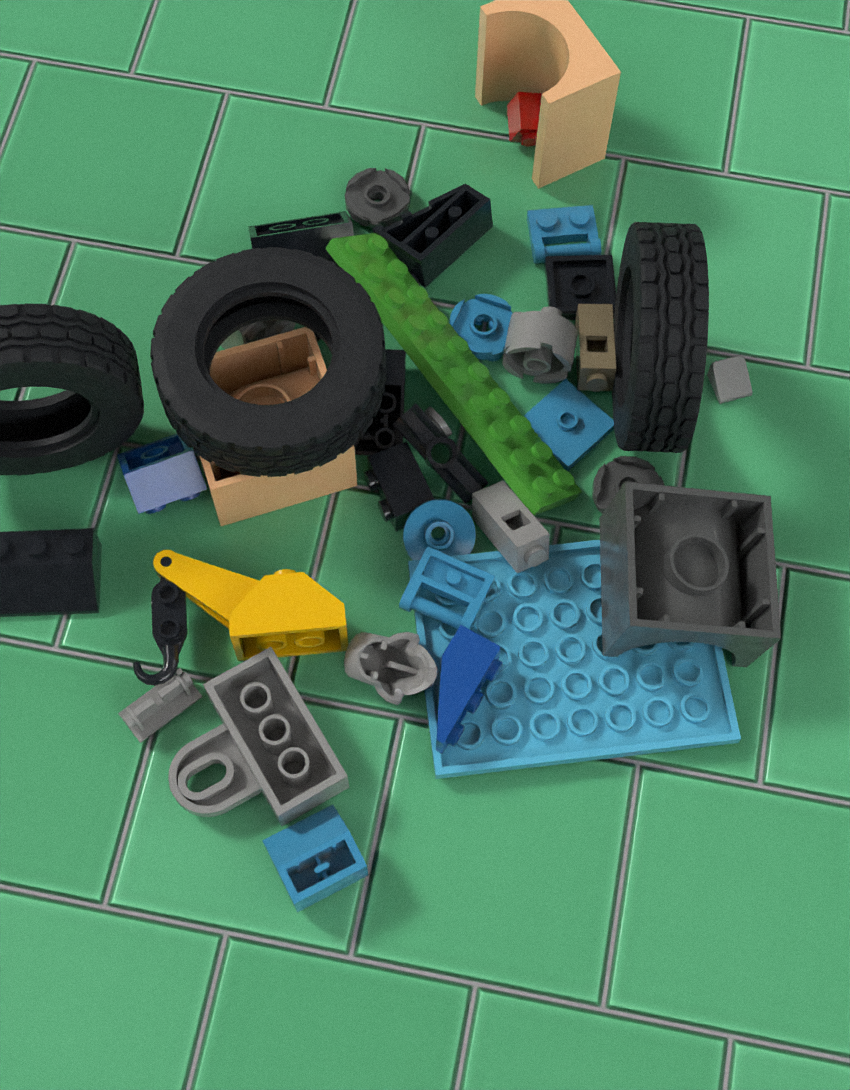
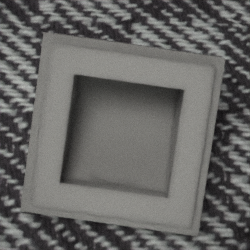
[707,355,753,404]

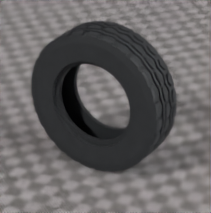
[612,222,709,453]
[150,247,386,477]
[0,303,144,475]

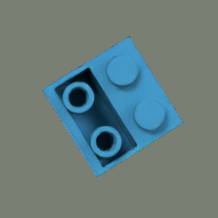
[262,805,368,913]

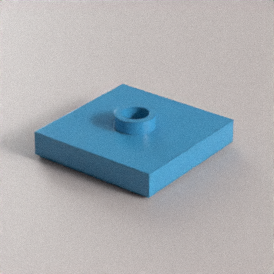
[524,379,614,471]

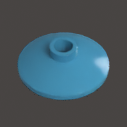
[403,499,476,560]

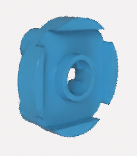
[449,294,513,362]

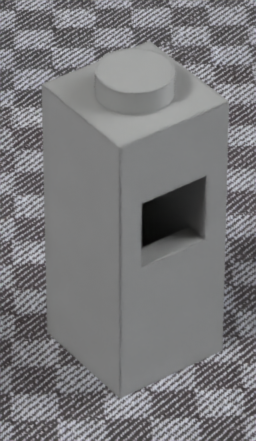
[472,481,550,573]

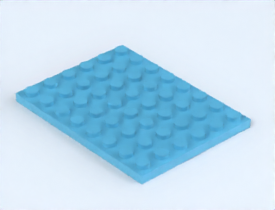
[408,540,741,779]

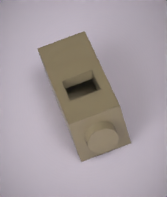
[575,304,616,392]

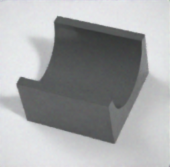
[599,482,781,667]

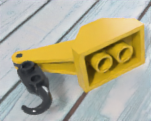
[133,550,349,686]

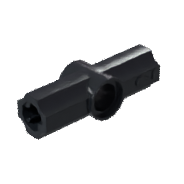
[392,403,488,504]

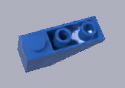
[436,625,503,754]

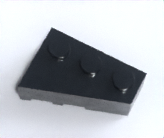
[372,183,493,288]

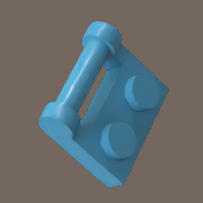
[527,205,602,264]
[399,546,495,630]

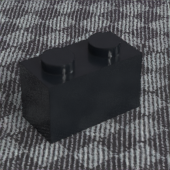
[364,441,434,531]

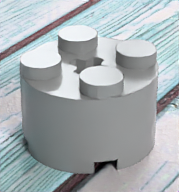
[502,306,578,384]

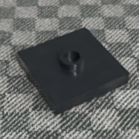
[544,255,616,320]

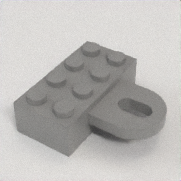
[168,647,349,826]

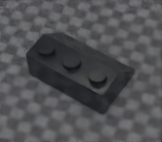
[248,211,354,268]
[0,528,102,617]

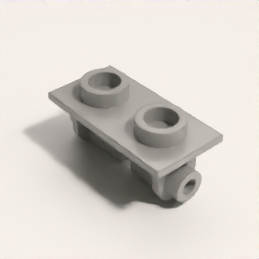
[118,668,202,743]

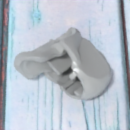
[344,632,438,705]

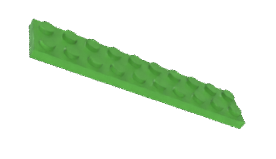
[325,233,582,516]

